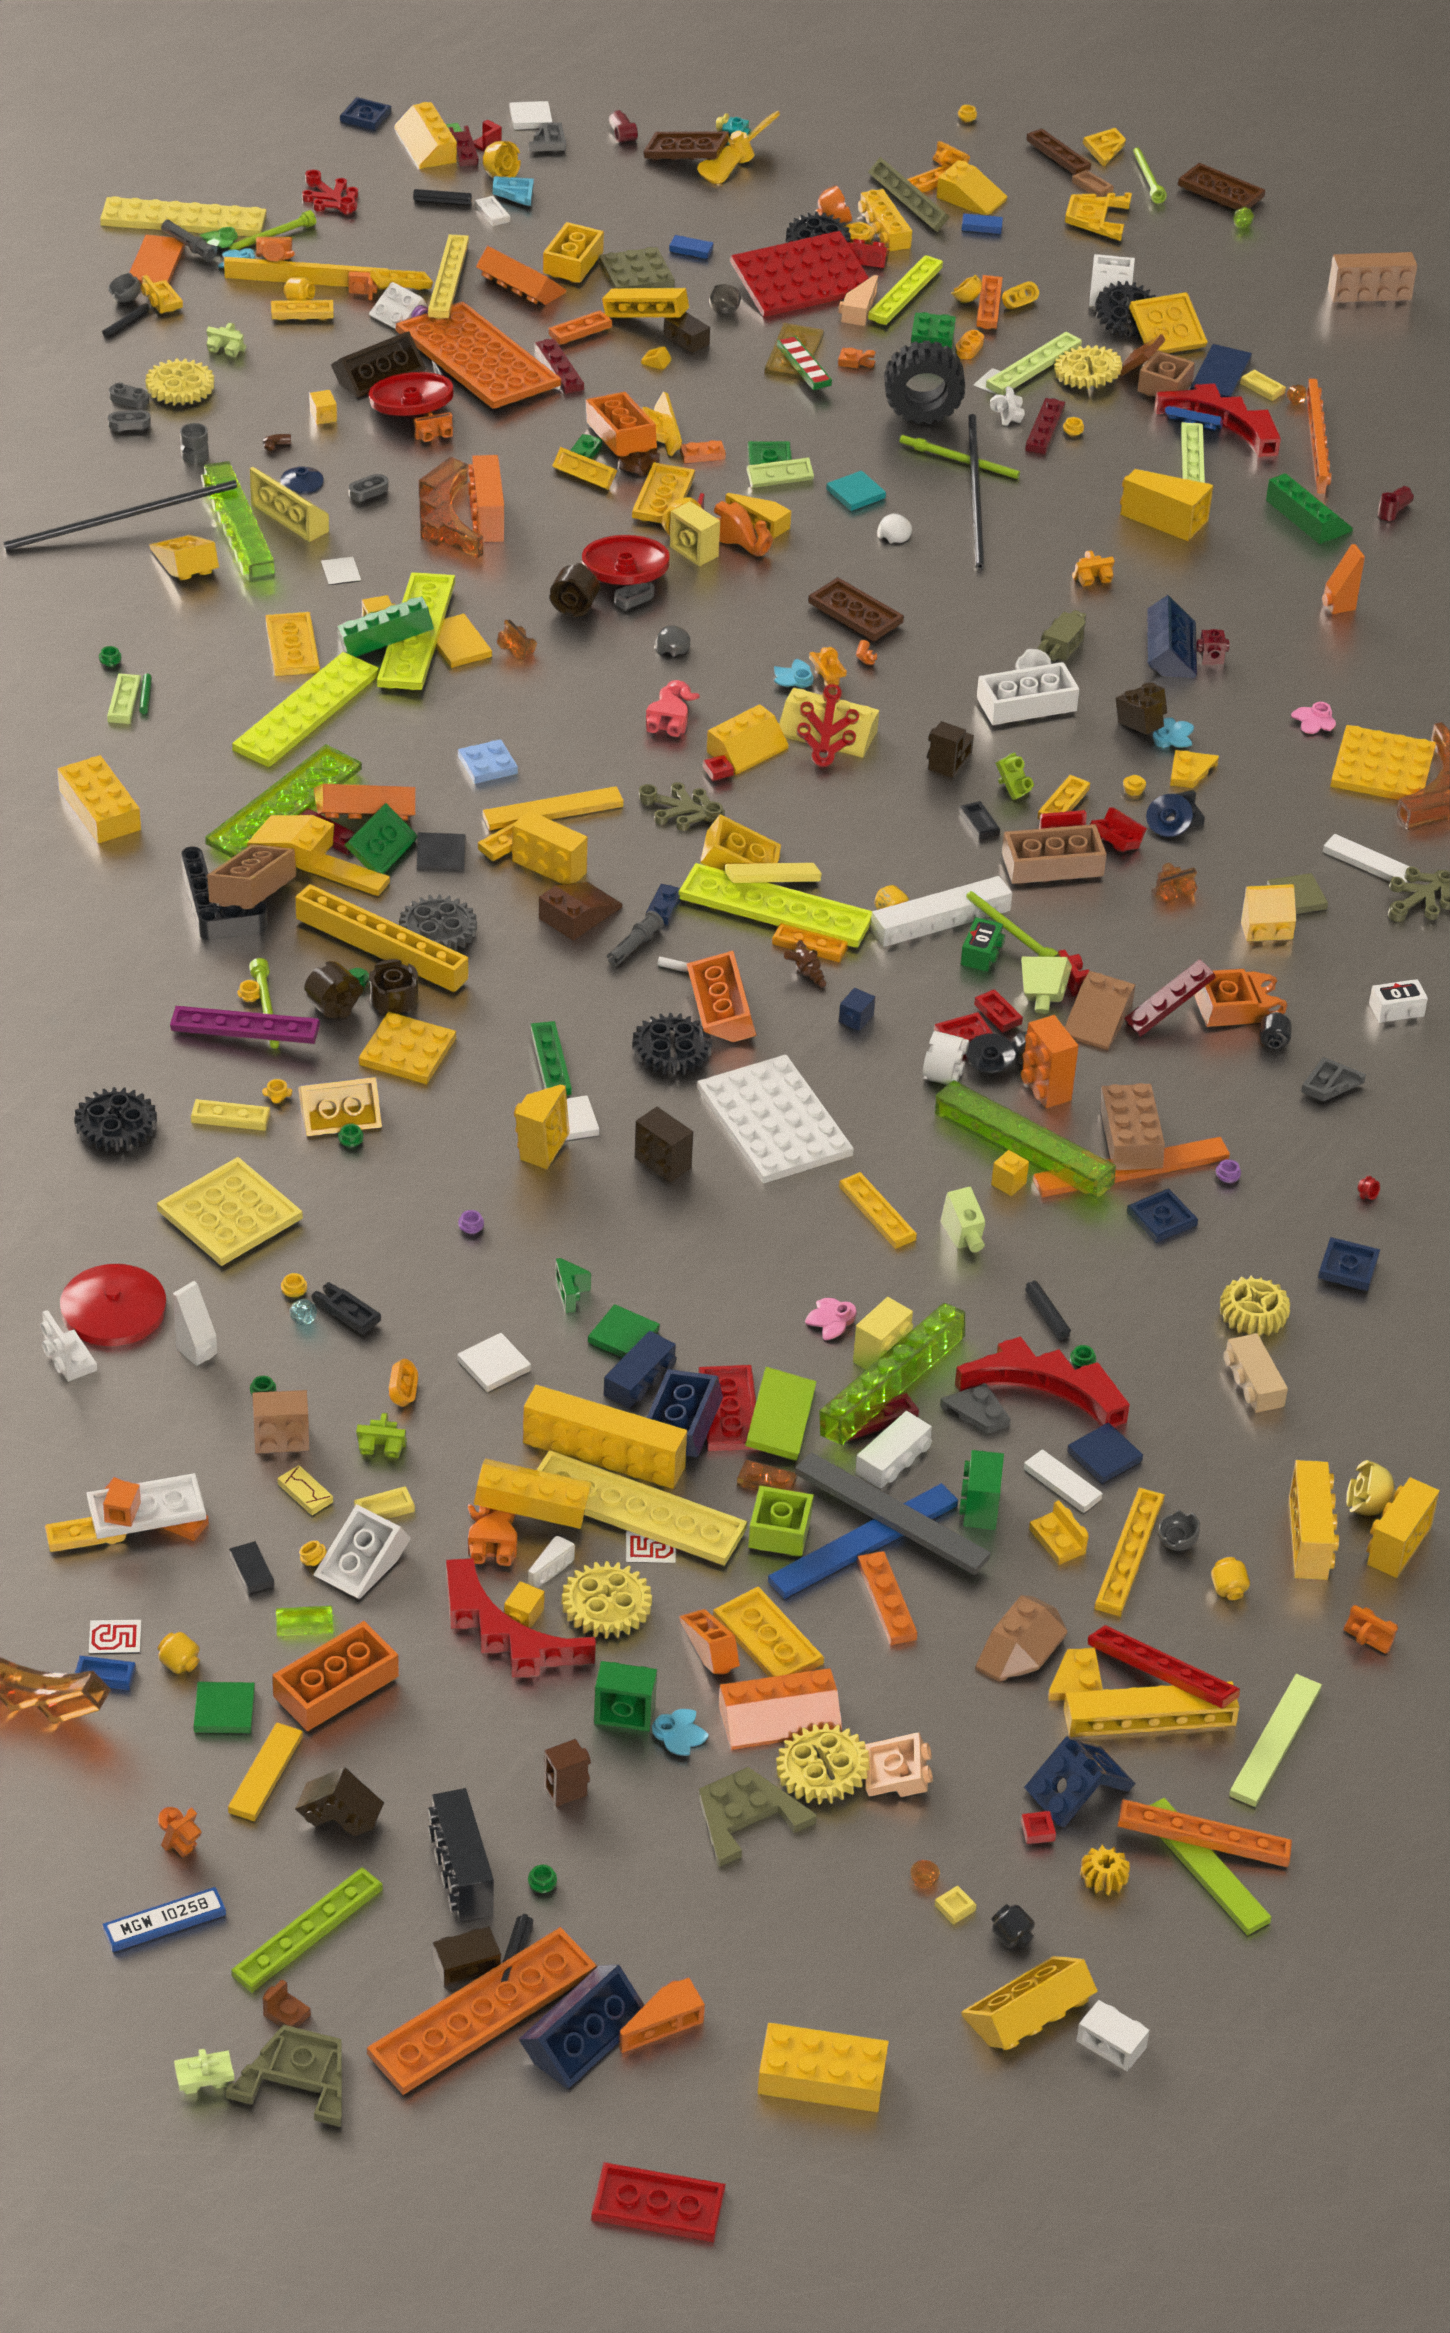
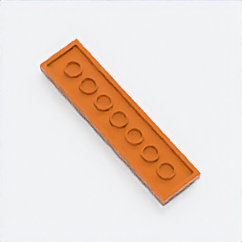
[367,1927,597,2095]

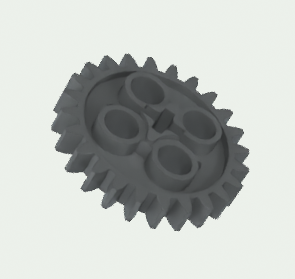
[399,894,477,951]

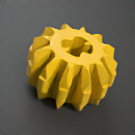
[1080,1845,1130,1896]

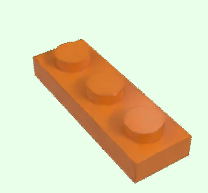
[549,310,612,345]

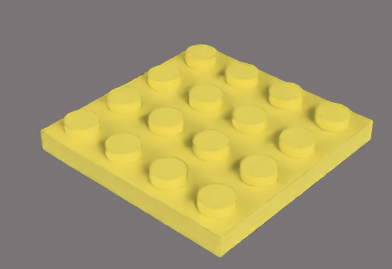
[157,1157,303,1266]

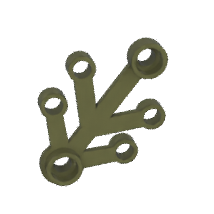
[639,782,725,831]
[1387,867,1450,922]

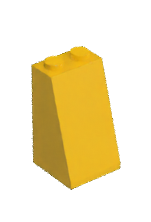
[1120,469,1213,541]

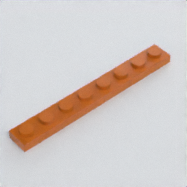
[1306,379,1331,494]

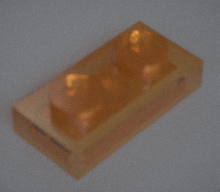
[737,1459,797,1491]

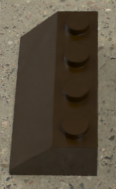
[331,331,426,398]

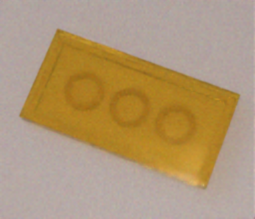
[764,323,824,381]

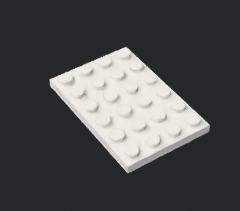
[697,1054,854,1184]

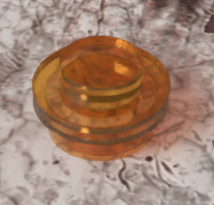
[1287,384,1306,405]
[910,1860,940,1888]

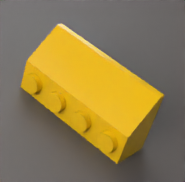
[395,102,457,169]
[474,1458,592,1529]
[961,1956,1098,2050]

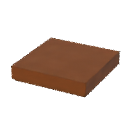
[1119,334,1166,376]

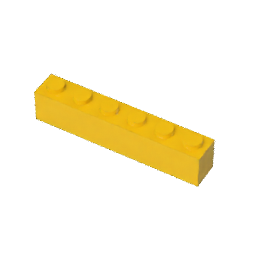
[1063,1681,1239,1737]

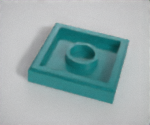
[826,470,886,511]

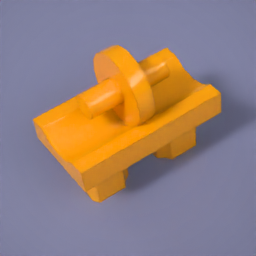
[932,141,970,166]
[1072,551,1115,587]
[809,647,847,686]

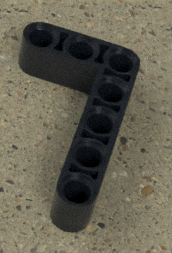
[181,846,268,940]

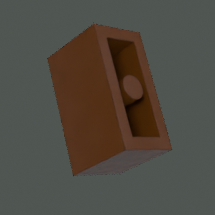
[544,1739,591,1807]

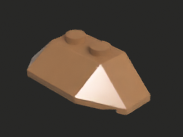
[975,1595,1067,1682]

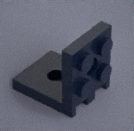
[1024,1736,1136,1827]

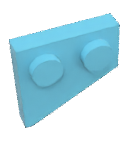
[492,176,534,206]

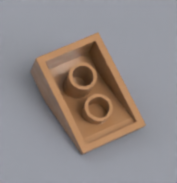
[1065,971,1135,1050]

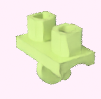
[206,323,246,357]
[174,2049,235,2094]

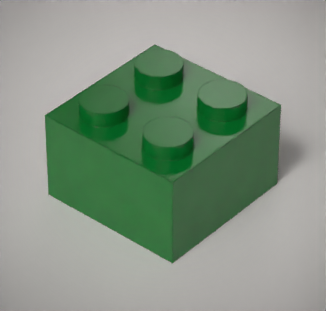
[910,312,956,349]
[959,1450,1004,1530]
[594,1661,657,1732]

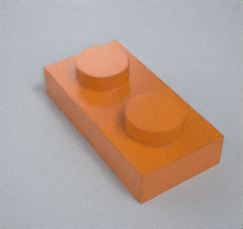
[680,440,726,463]

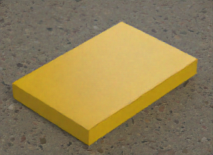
[436,614,492,668]

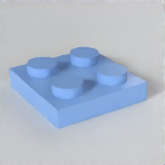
[458,739,518,784]

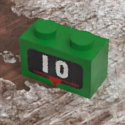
[960,917,1006,971]

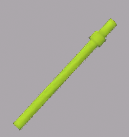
[899,435,1020,479]

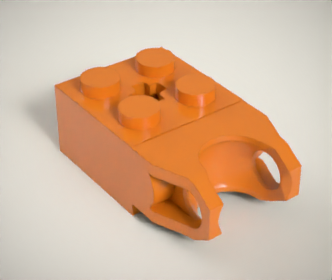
[1194,969,1288,1027]

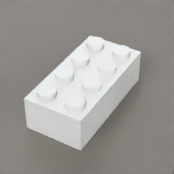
[977,662,1079,725]

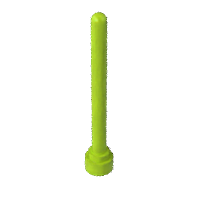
[1133,147,1167,203]
[229,210,317,250]
[966,891,1060,957]
[249,958,279,1049]

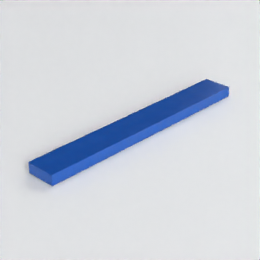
[768,1483,958,1599]

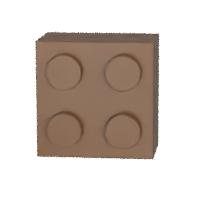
[1138,350,1195,397]
[252,1390,309,1453]

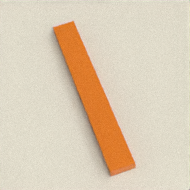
[1033,1136,1230,1198]

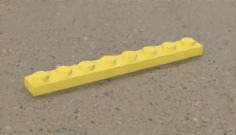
[428,234,469,319]

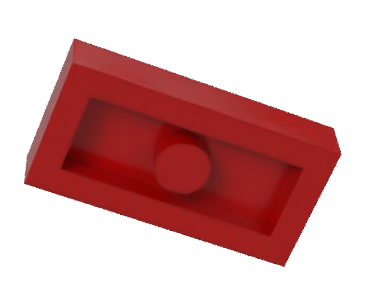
[974,989,1023,1033]

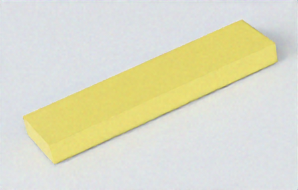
[724,863,822,883]

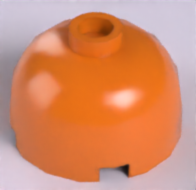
[816,185,852,224]

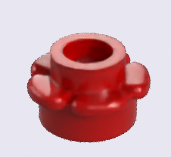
[1357,1176,1380,1200]

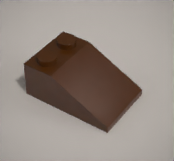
[539,882,623,941]

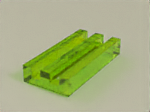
[276,1606,333,1636]

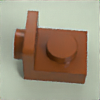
[263,1979,311,2028]

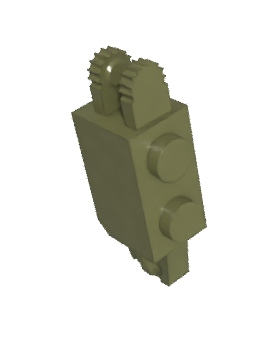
[1038,610,1086,662]

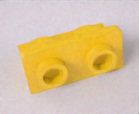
[1029,1500,1089,1565]

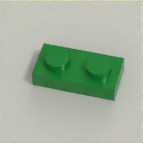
[570,434,602,459]

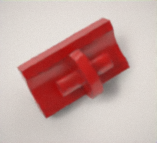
[1058,949,1089,996]

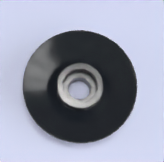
[966,1033,1016,1073]

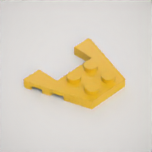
[1065,193,1132,241]

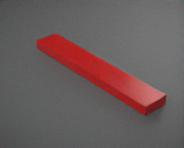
[1087,1625,1240,1709]

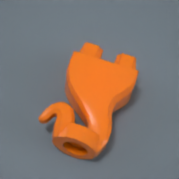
[256,237,295,262]
[714,501,773,557]
[468,1504,517,1566]

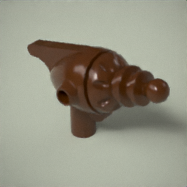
[784,940,826,988]

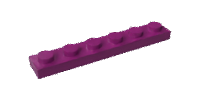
[170,1006,320,1044]

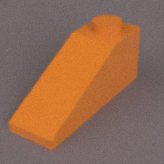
[1322,544,1365,614]
[679,1609,740,1674]
[619,1977,705,2053]

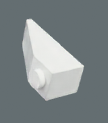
[173,1281,217,1366]

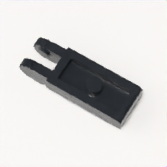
[311,1282,381,1335]

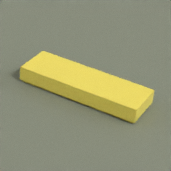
[191,1099,270,1131]

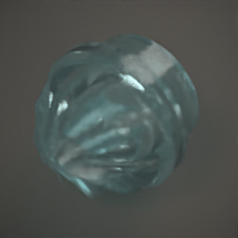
[289,1299,317,1325]

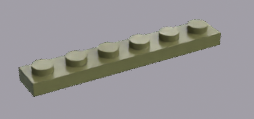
[868,157,950,232]

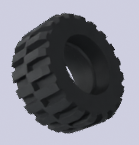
[884,341,966,424]

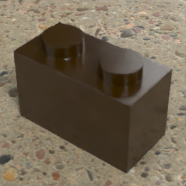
[663,312,710,354]
[433,1926,501,1988]

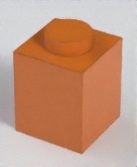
[103,1480,141,1527]

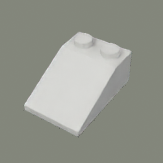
[314,1504,411,1600]

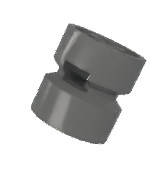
[180,423,209,464]

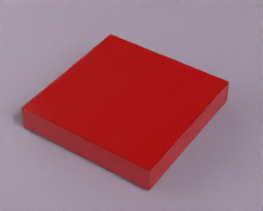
[934,1012,993,1059]

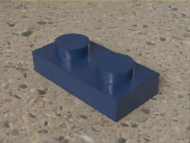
[646,883,681,925]

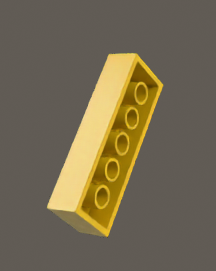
[523,1385,687,1489]

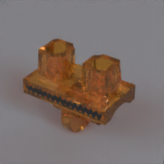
[497,620,537,660]
[1151,863,1198,903]

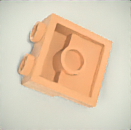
[865,1733,933,1797]

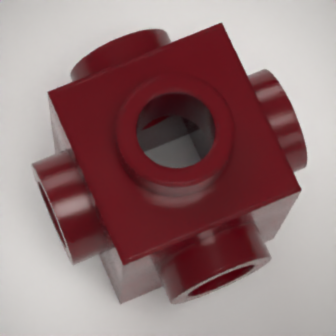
[1196,629,1230,665]

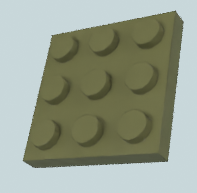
[599,247,675,289]

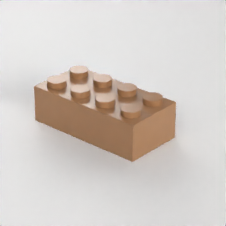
[1328,252,1417,302]
[1002,824,1106,884]
[207,844,296,909]
[1100,1083,1165,1170]

